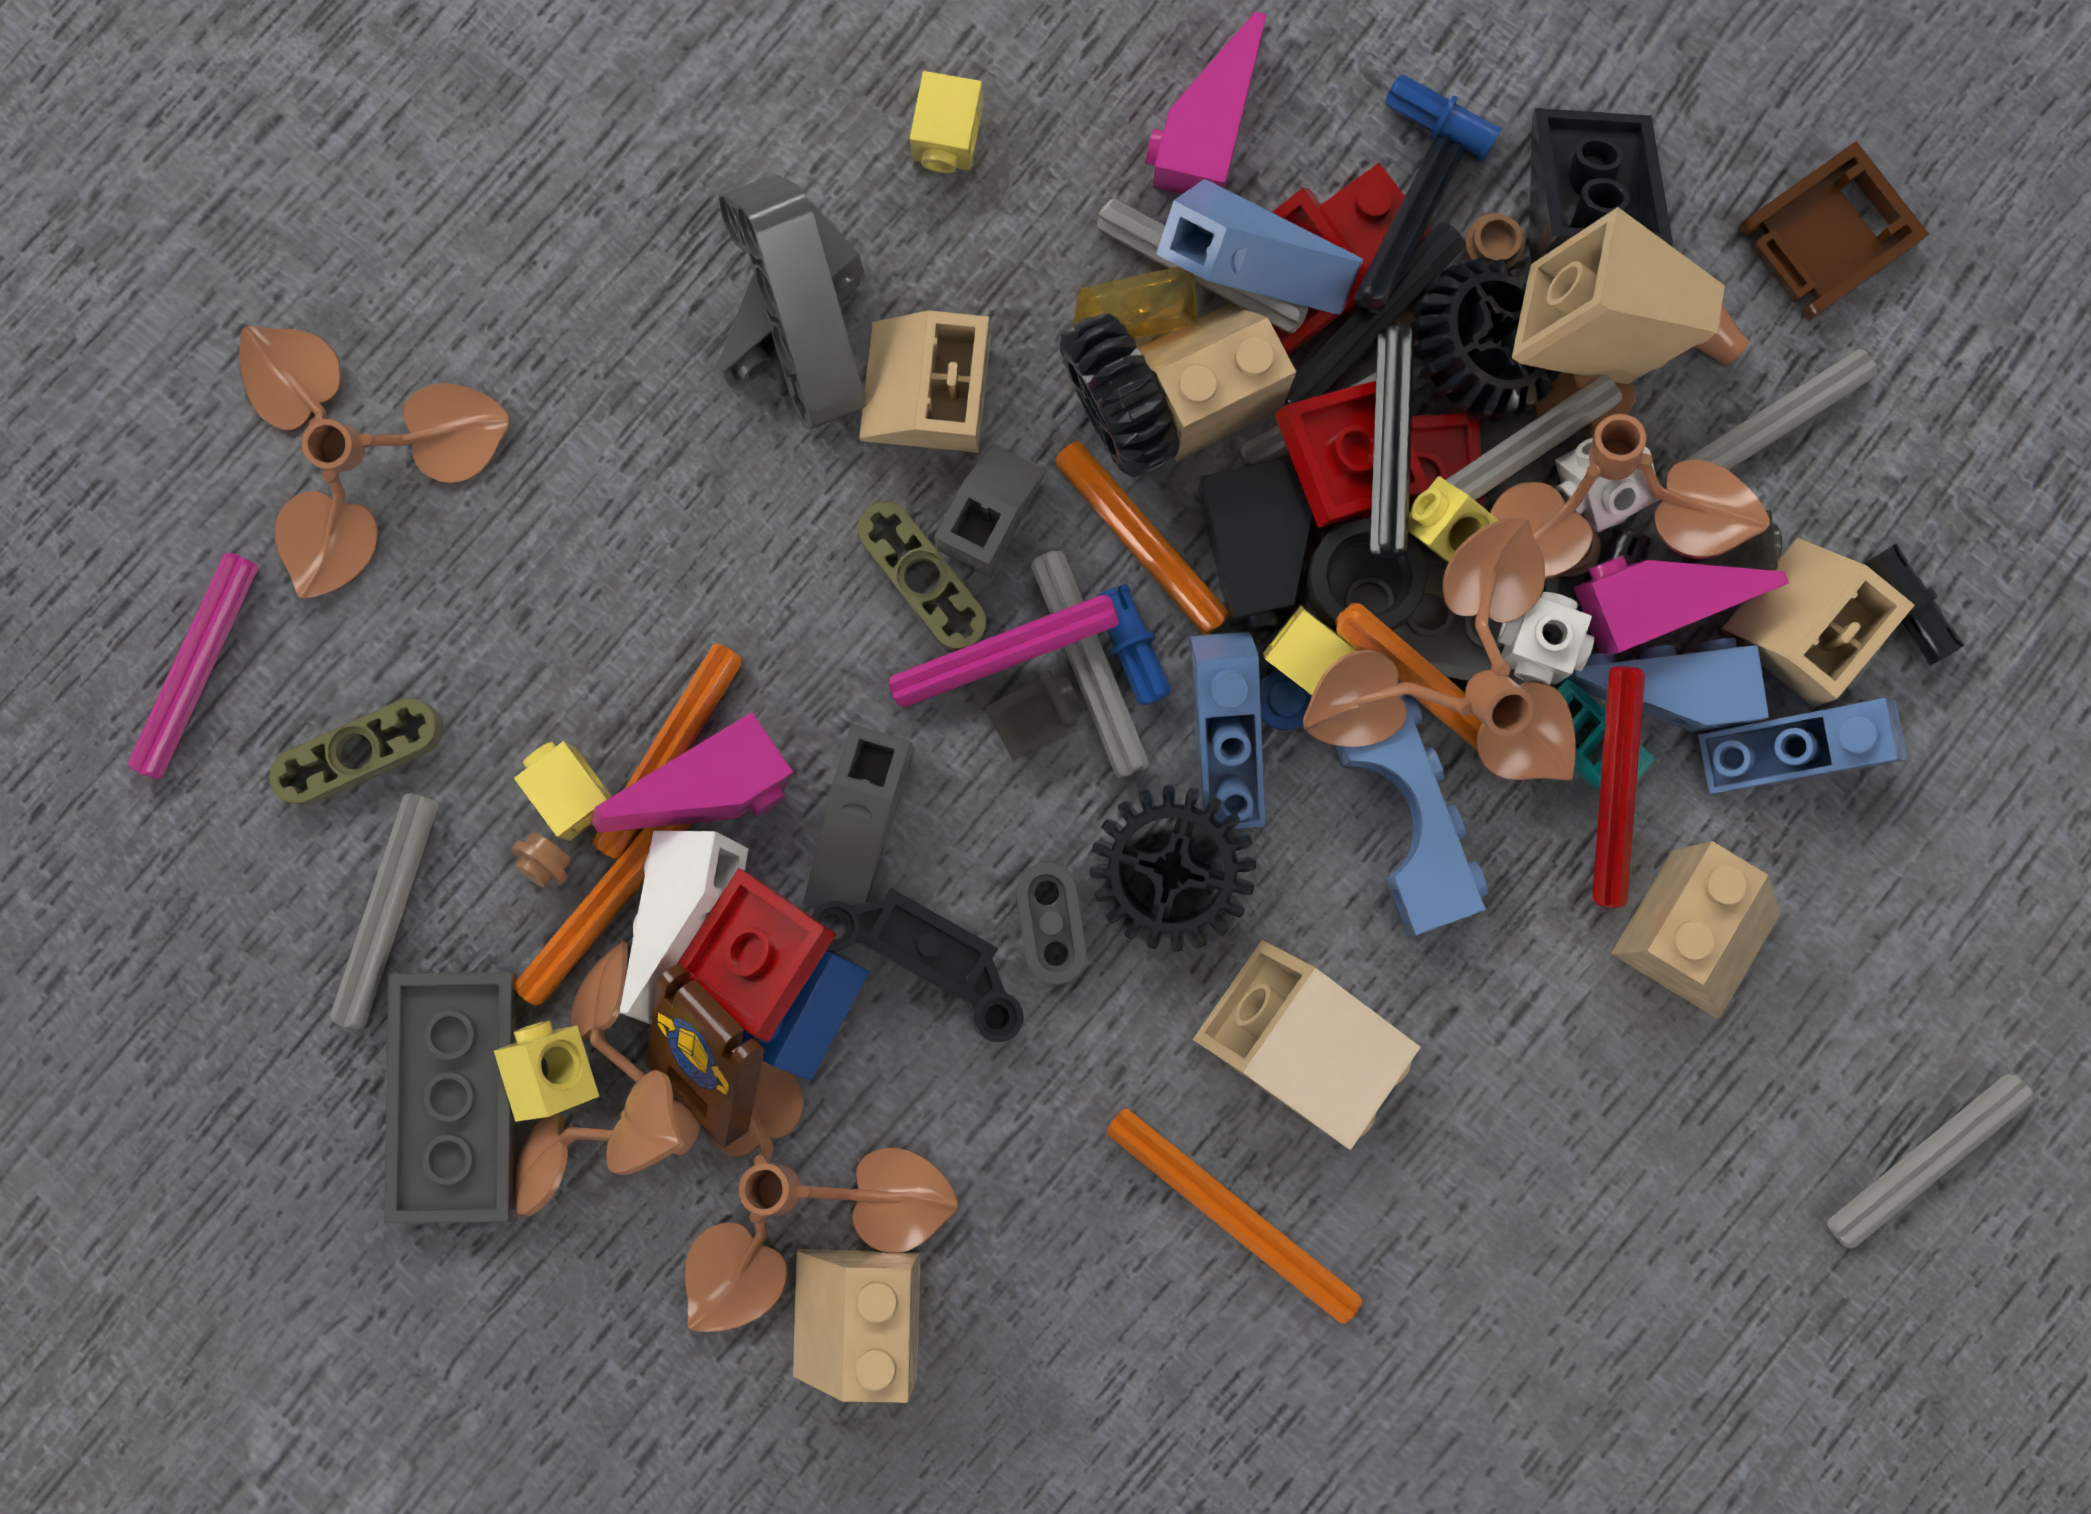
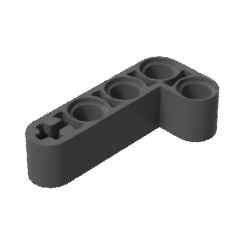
[718,174,865,430]

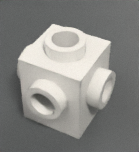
[1555,438,1659,533]
[1498,592,1594,686]

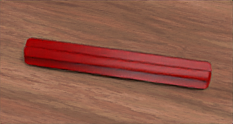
[1592,666,1645,908]

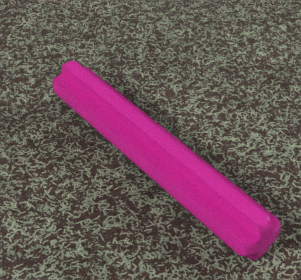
[128,552,257,779]
[889,595,1119,707]

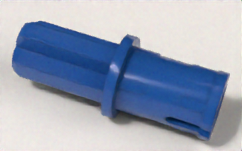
[1385,75,1502,162]
[1096,584,1170,705]

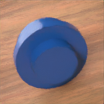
[1260,670,1312,731]

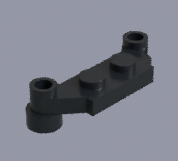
[812,888,1024,1042]

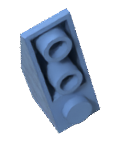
[1156,179,1364,315]
[1190,632,1265,831]
[1569,638,1769,732]
[1698,698,1908,794]

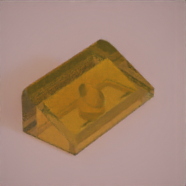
[1072,267,1198,338]

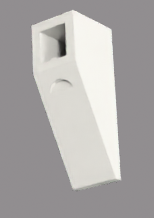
[619,831,748,1024]

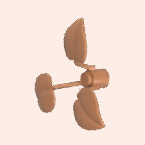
[239,326,510,598]
[1490,372,1770,579]
[1303,517,1576,780]
[514,941,701,1218]
[685,1047,959,1332]

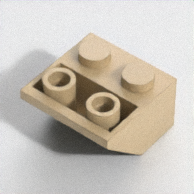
[859,310,991,453]
[1719,538,1914,708]

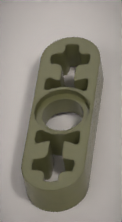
[858,501,987,652]
[269,698,443,806]

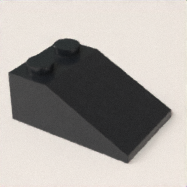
[1529,108,1673,264]

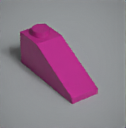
[1145,11,1267,194]
[1573,555,1789,655]
[591,712,793,833]

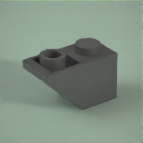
[934,444,1046,578]

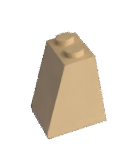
[1512,207,1725,384]
[1138,304,1296,462]
[1611,841,1780,1018]
[1193,940,1421,1150]
[793,1249,920,1403]

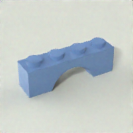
[1335,695,1488,937]

